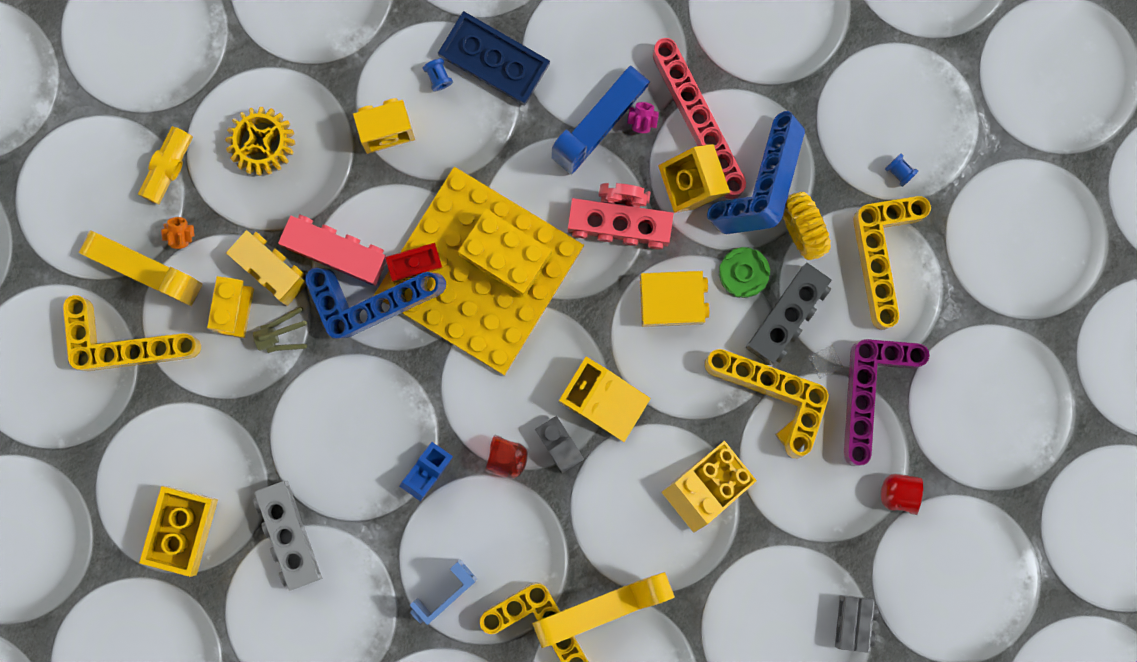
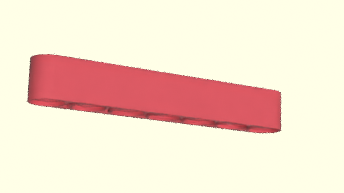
[653,38,746,199]

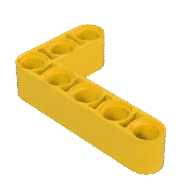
[853,196,931,330]
[78,230,203,307]
[63,295,201,371]
[704,349,829,459]
[532,572,675,648]
[480,582,589,662]

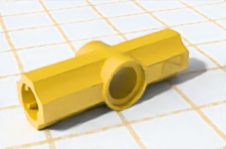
[138,126,193,205]

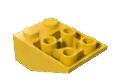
[558,356,651,442]
[661,441,757,533]

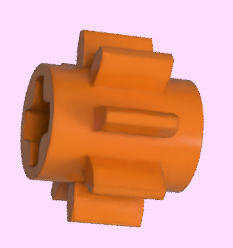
[161,217,194,249]

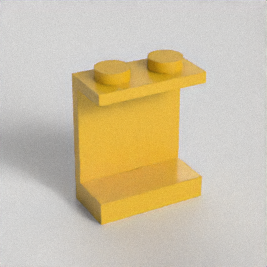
[207,276,254,338]

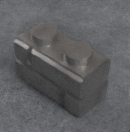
[835,595,879,653]

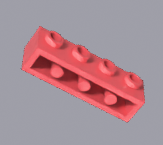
[278,214,386,287]

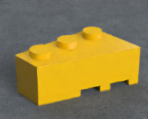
[226,230,307,306]

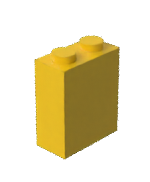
[640,271,709,327]

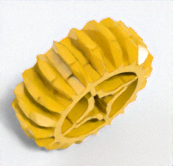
[225,107,296,176]
[783,192,831,260]

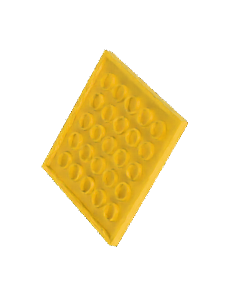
[373,166,584,376]

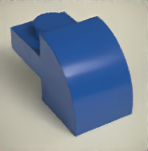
[399,442,453,502]

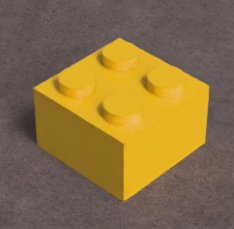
[353,98,415,154]
[658,144,730,213]

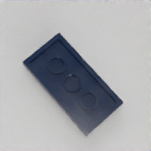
[438,11,550,106]

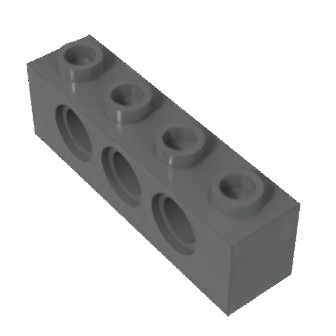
[745,262,832,365]

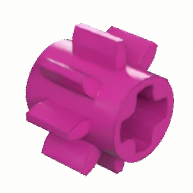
[627,102,659,133]

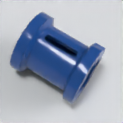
[422,58,453,92]
[885,153,919,187]

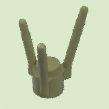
[253,307,307,353]

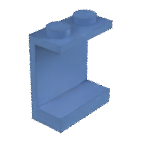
[410,560,477,625]

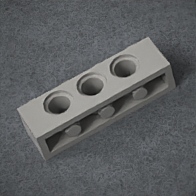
[253,481,323,591]

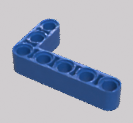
[552,66,650,175]
[707,111,805,234]
[306,268,446,338]

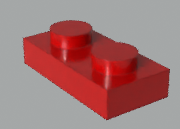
[385,243,443,283]

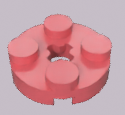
[599,183,651,208]

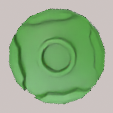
[719,247,770,298]

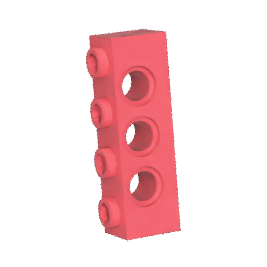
[567,198,674,249]

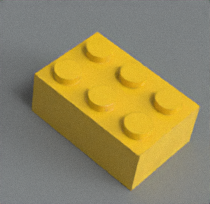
[458,209,552,297]
[139,486,218,577]

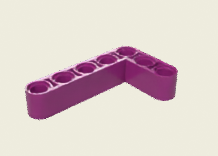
[844,339,930,466]

